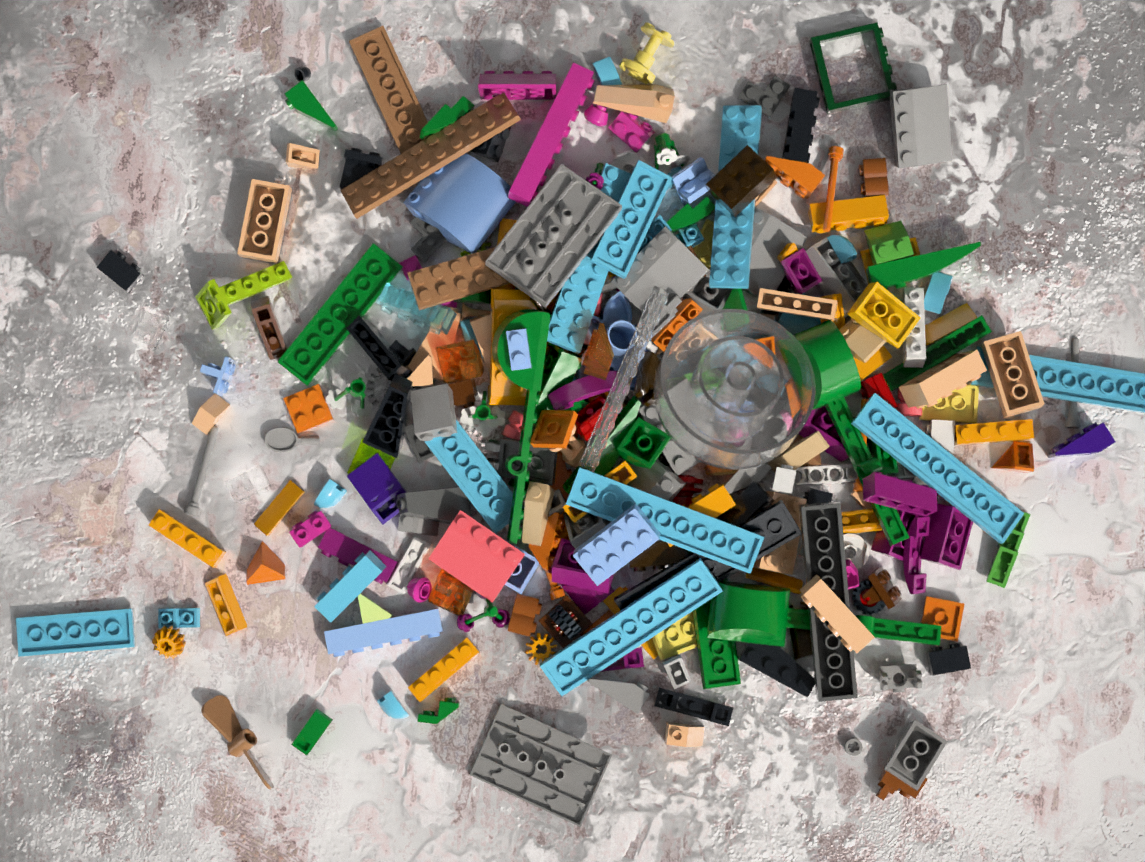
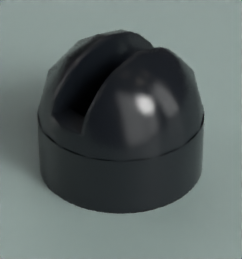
[295,66,311,82]

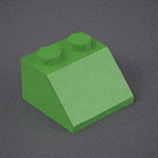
[864,221,914,265]

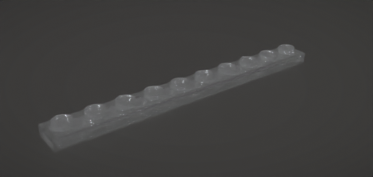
[579,286,669,472]

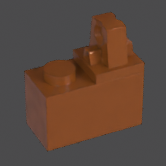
[876,769,928,801]

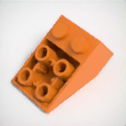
[764,156,825,200]

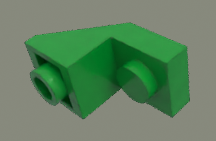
[418,697,460,724]
[291,709,333,755]

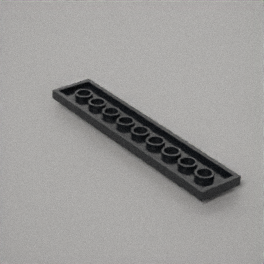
[614,500,802,610]

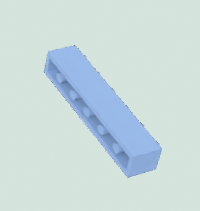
[324,609,443,657]

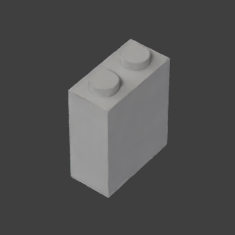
[411,383,457,441]

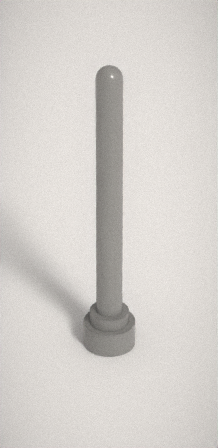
[1065,337,1081,429]
[184,426,218,517]

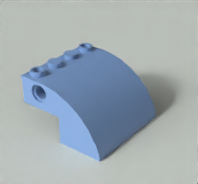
[403,153,516,254]

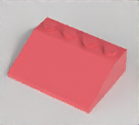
[429,510,525,603]

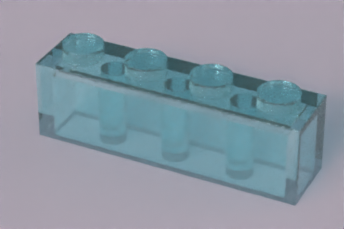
[376,282,457,335]

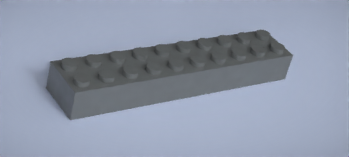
[799,501,858,702]

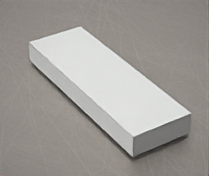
[387,535,432,595]

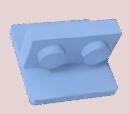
[672,157,715,206]
[200,356,236,397]

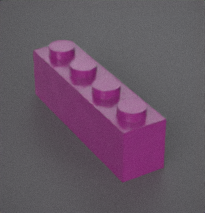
[863,472,937,517]
[318,528,398,584]

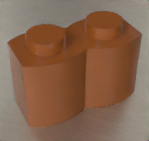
[858,158,889,198]
[507,594,542,637]

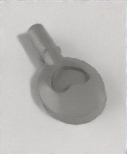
[265,428,320,452]

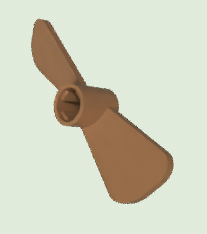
[201,695,274,790]

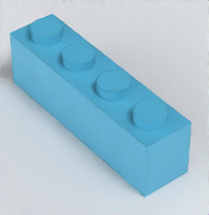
[314,550,386,623]

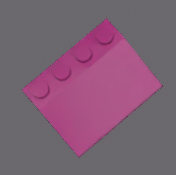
[478,71,556,100]

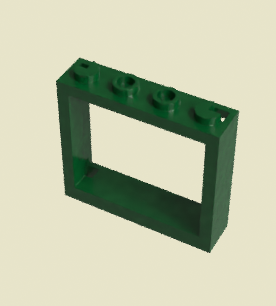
[809,22,897,114]

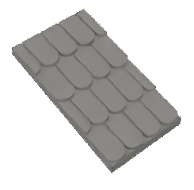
[485,164,622,308]
[469,703,612,827]

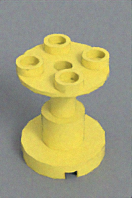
[619,22,674,85]

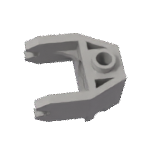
[879,664,923,693]

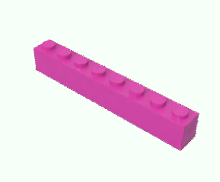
[508,62,595,207]

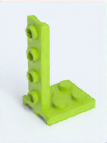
[195,261,293,330]

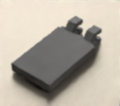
[485,437,557,486]

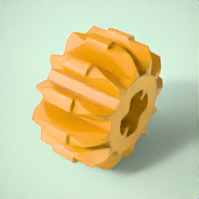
[152,626,186,659]
[525,633,558,665]

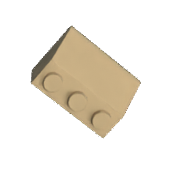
[839,318,886,363]

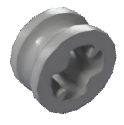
[844,738,863,756]

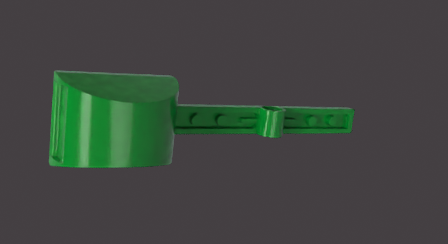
[492,309,550,544]
[777,320,909,546]
[707,581,942,647]

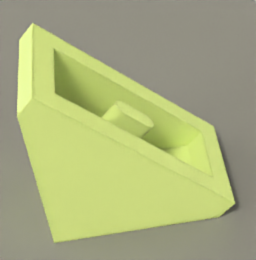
[358,594,393,624]

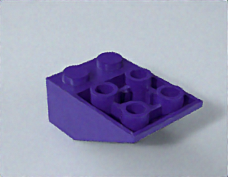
[1047,422,1116,458]
[347,453,408,525]

